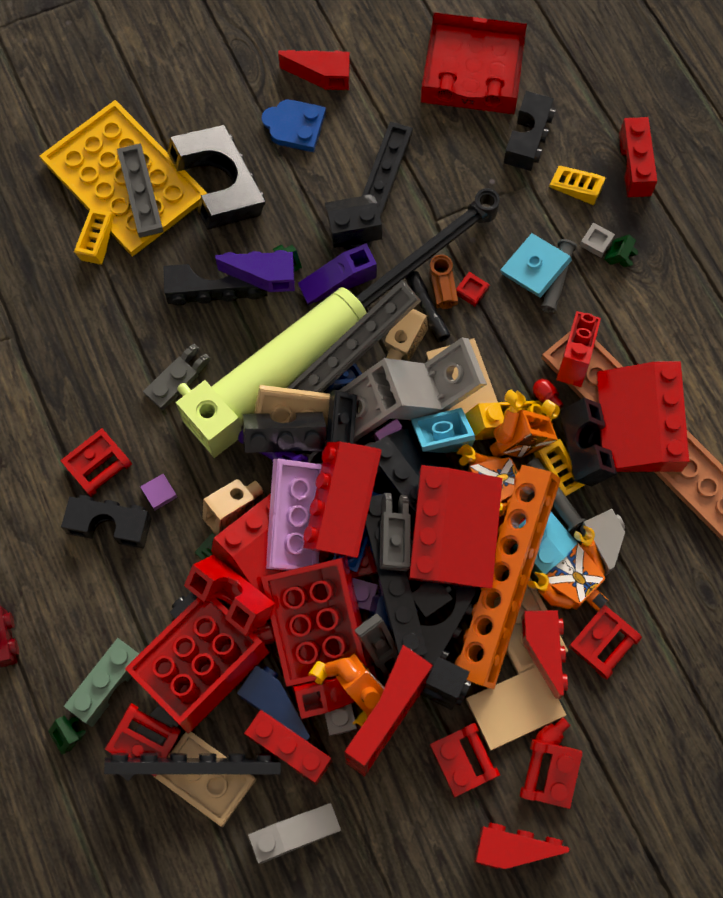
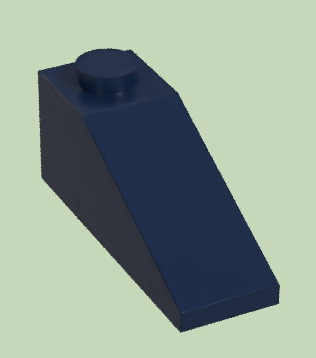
[237,665,311,742]

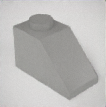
[580,509,625,576]

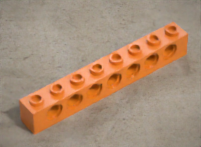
[455,465,561,689]

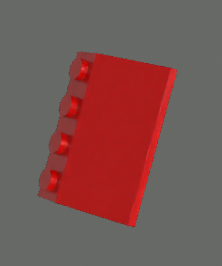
[596,361,689,472]
[408,465,503,589]
[211,494,331,595]
[261,557,372,687]
[124,597,269,734]

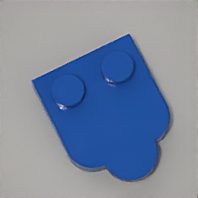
[262,99,326,153]

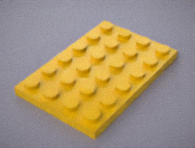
[40,100,207,257]

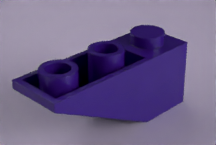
[298,243,377,305]
[216,250,295,292]

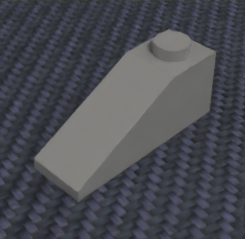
[248,803,341,864]

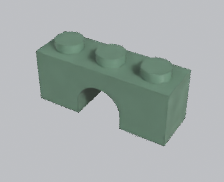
[64,638,139,727]

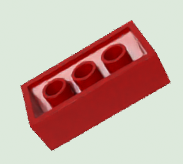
[303,442,382,558]

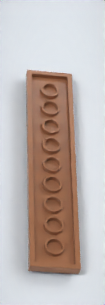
[541,332,723,541]

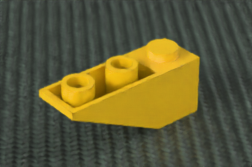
[465,401,546,440]

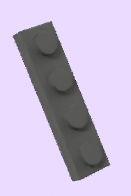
[117,143,164,238]

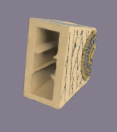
[384,309,428,361]
[202,479,263,535]

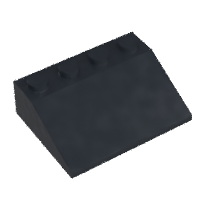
[369,426,455,533]

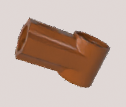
[429,255,458,309]

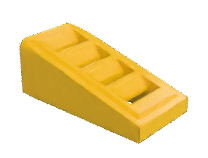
[549,166,606,205]
[74,208,114,265]
[534,439,585,496]

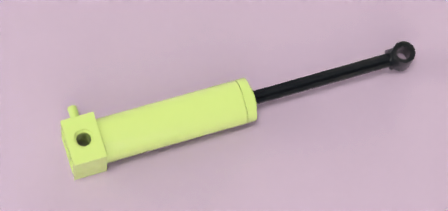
[176,188,500,458]

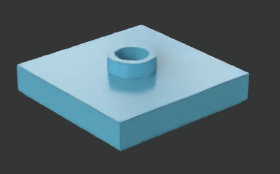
[501,233,572,298]

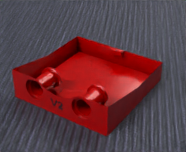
[421,12,527,114]
[345,645,433,777]

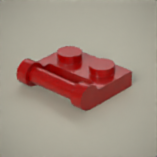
[60,428,132,497]
[569,604,642,680]
[105,703,181,777]
[430,723,500,798]
[519,739,583,809]

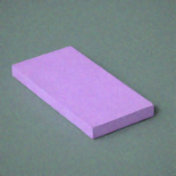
[266,459,322,571]

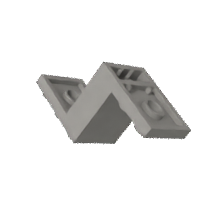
[339,337,487,443]

